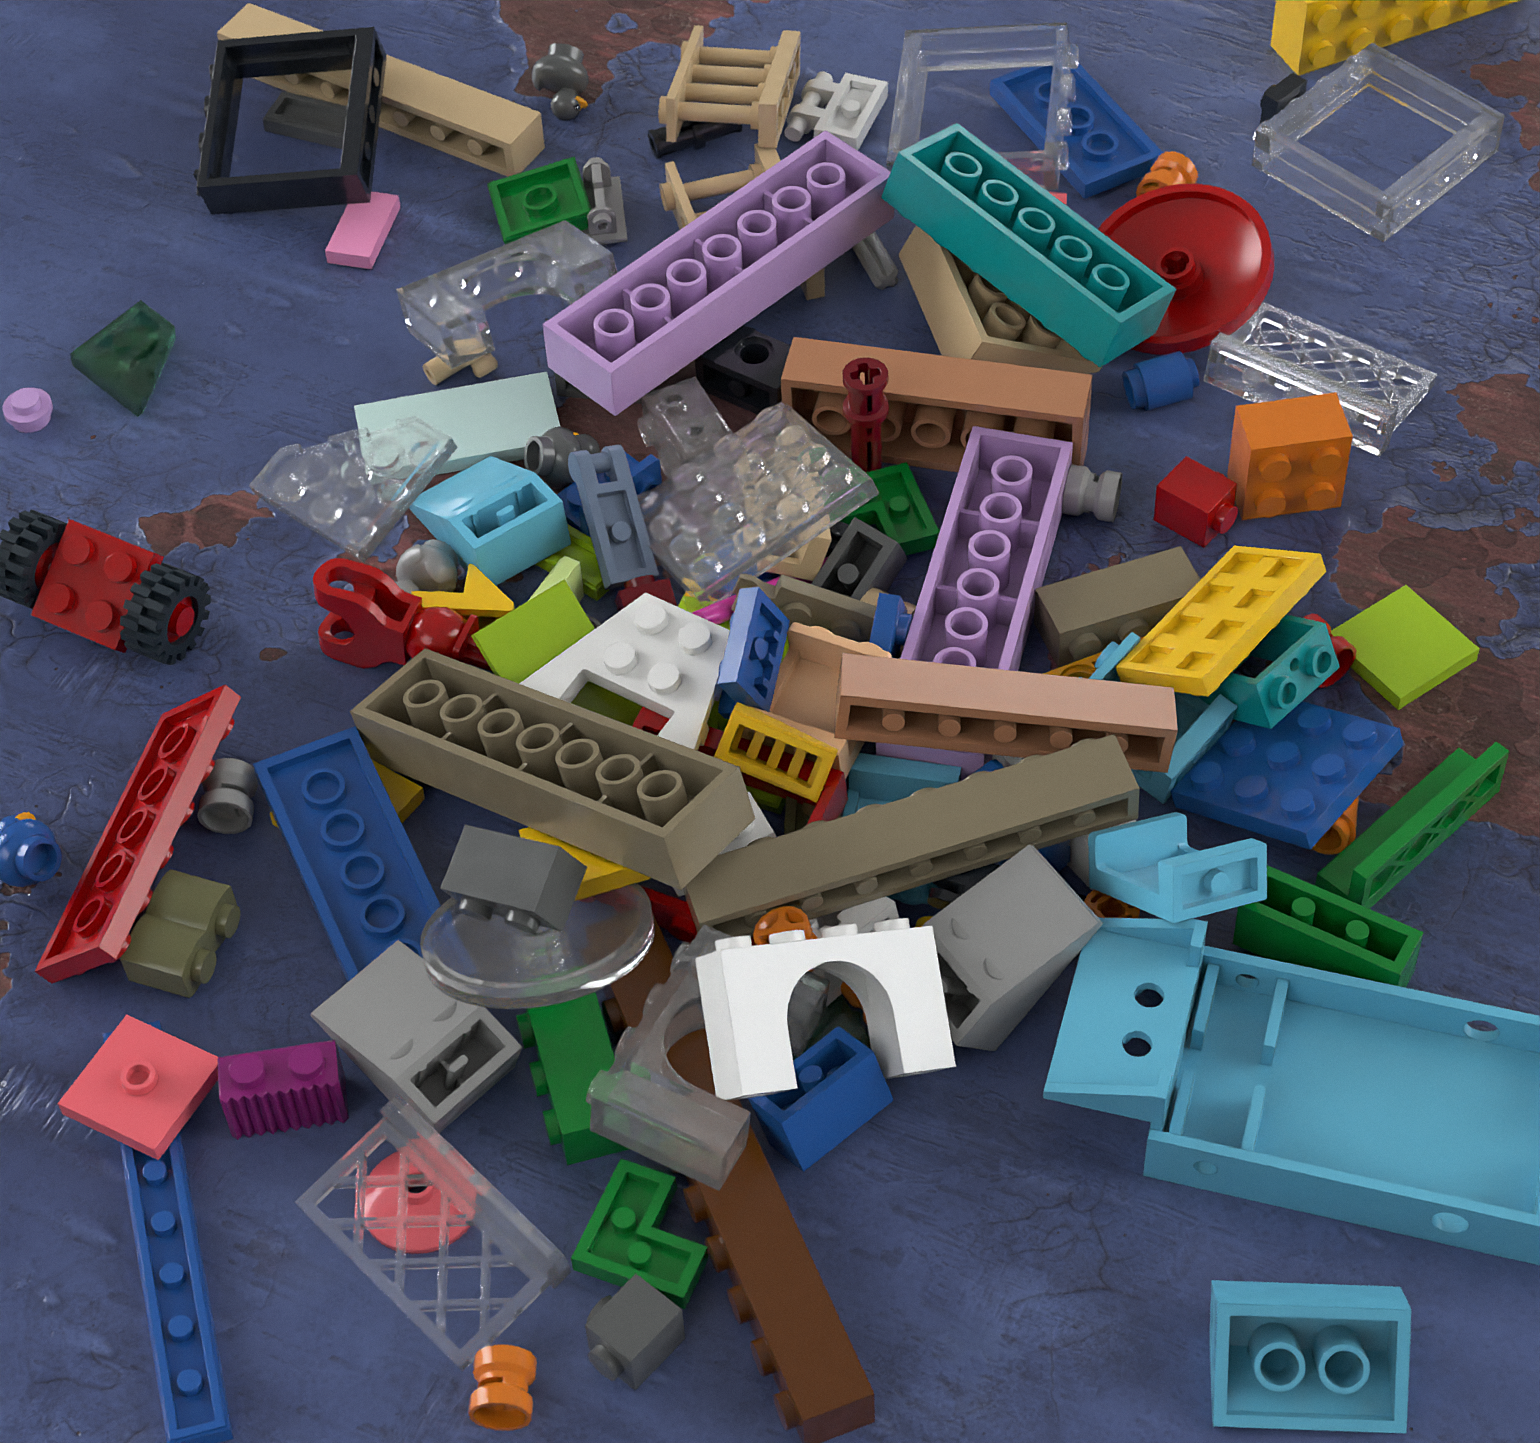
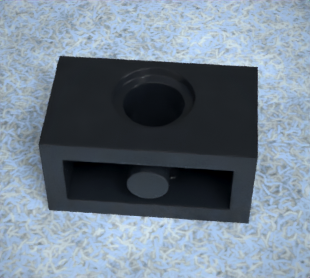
[695,325,791,424]

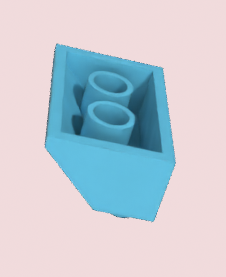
[1209,1280,1411,1434]

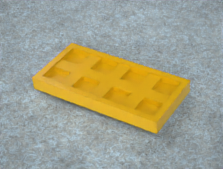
[1115,545,1327,697]

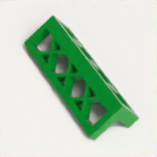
[1315,742,1509,909]

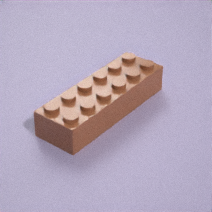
[781,337,1092,472]

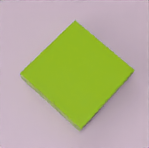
[1331,585,1480,710]

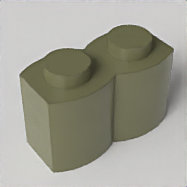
[120,869,241,998]

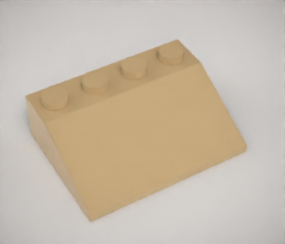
[898,225,1103,374]

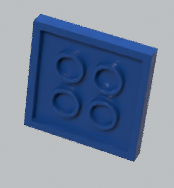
[1171,701,1404,850]

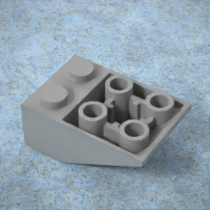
[922,845,1103,1051]
[310,940,522,1143]

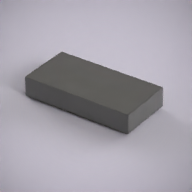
[262,91,347,149]

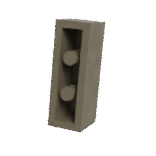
[1034,546,1201,668]

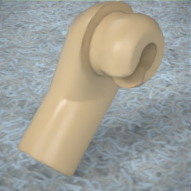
[423,343,498,385]

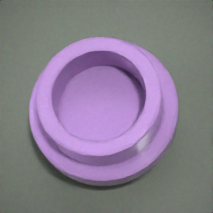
[2,388,53,433]

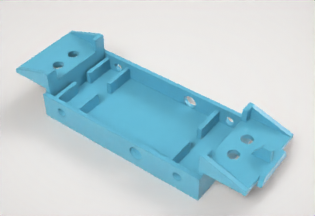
[1043,918,1540,1265]

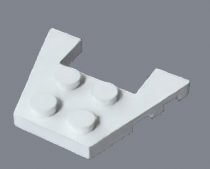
[519,593,730,751]

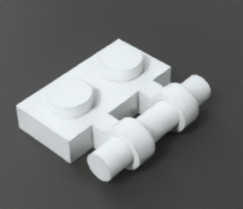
[784,71,888,151]

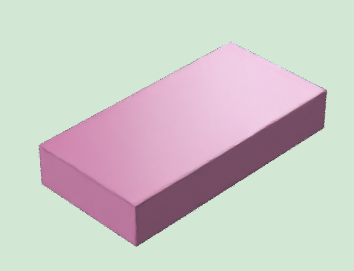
[325,192,401,270]

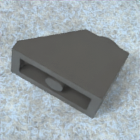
[811,517,908,600]

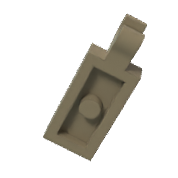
[731,574,877,642]

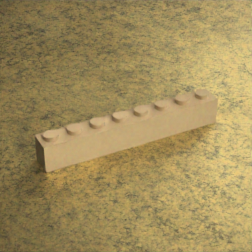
[217,3,545,177]

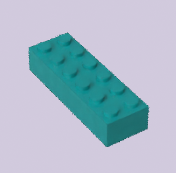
[881,123,1176,368]

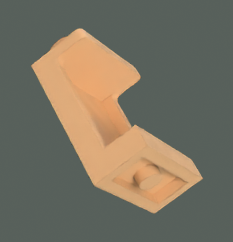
[741,622,892,780]

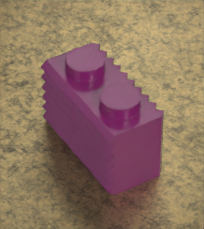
[217,1039,349,1140]

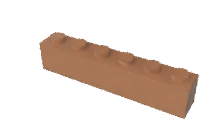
[834,653,1178,773]

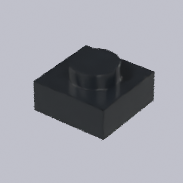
[1259,72,1307,138]

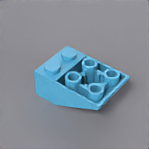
[406,456,571,585]

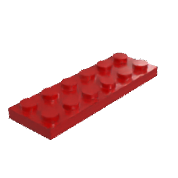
[34,684,241,984]

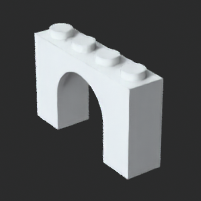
[695,918,956,1102]

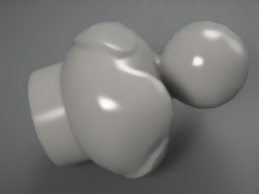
[395,539,458,594]

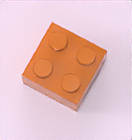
[1227,392,1353,520]

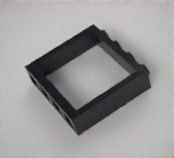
[193,27,387,215]

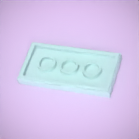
[354,371,560,487]

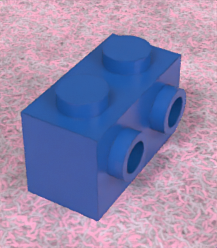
[748,1026,894,1172]

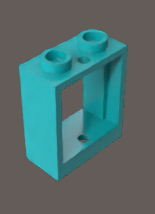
[1197,614,1340,729]

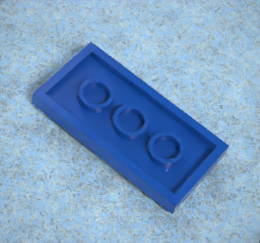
[990,51,1163,199]

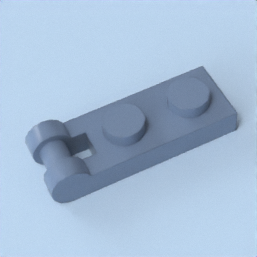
[568,444,659,590]

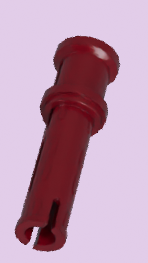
[842,357,889,476]

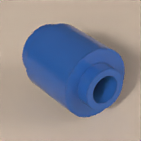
[1122,351,1200,411]

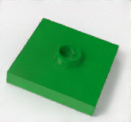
[487,157,592,253]

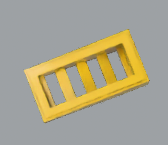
[714,702,838,803]

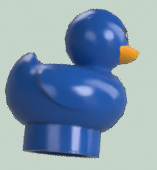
[0,812,62,887]

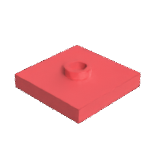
[58,1014,218,1160]

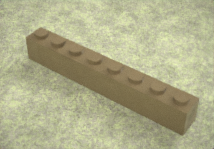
[683,734,1140,952]

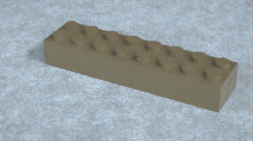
[350,648,756,890]

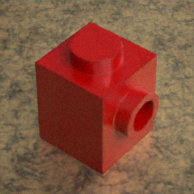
[1154,456,1238,548]

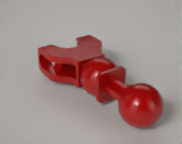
[313,558,492,671]

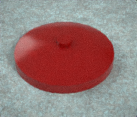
[1098,184,1275,355]

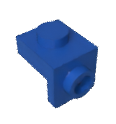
[859,592,913,659]

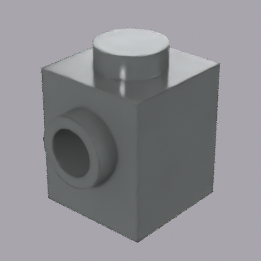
[585,1274,685,1390]

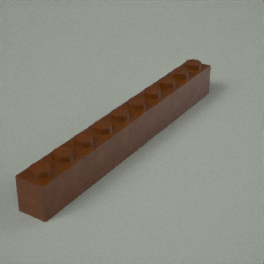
[582,910,875,1443]

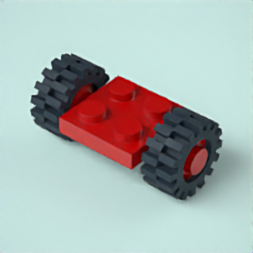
[0,510,211,665]

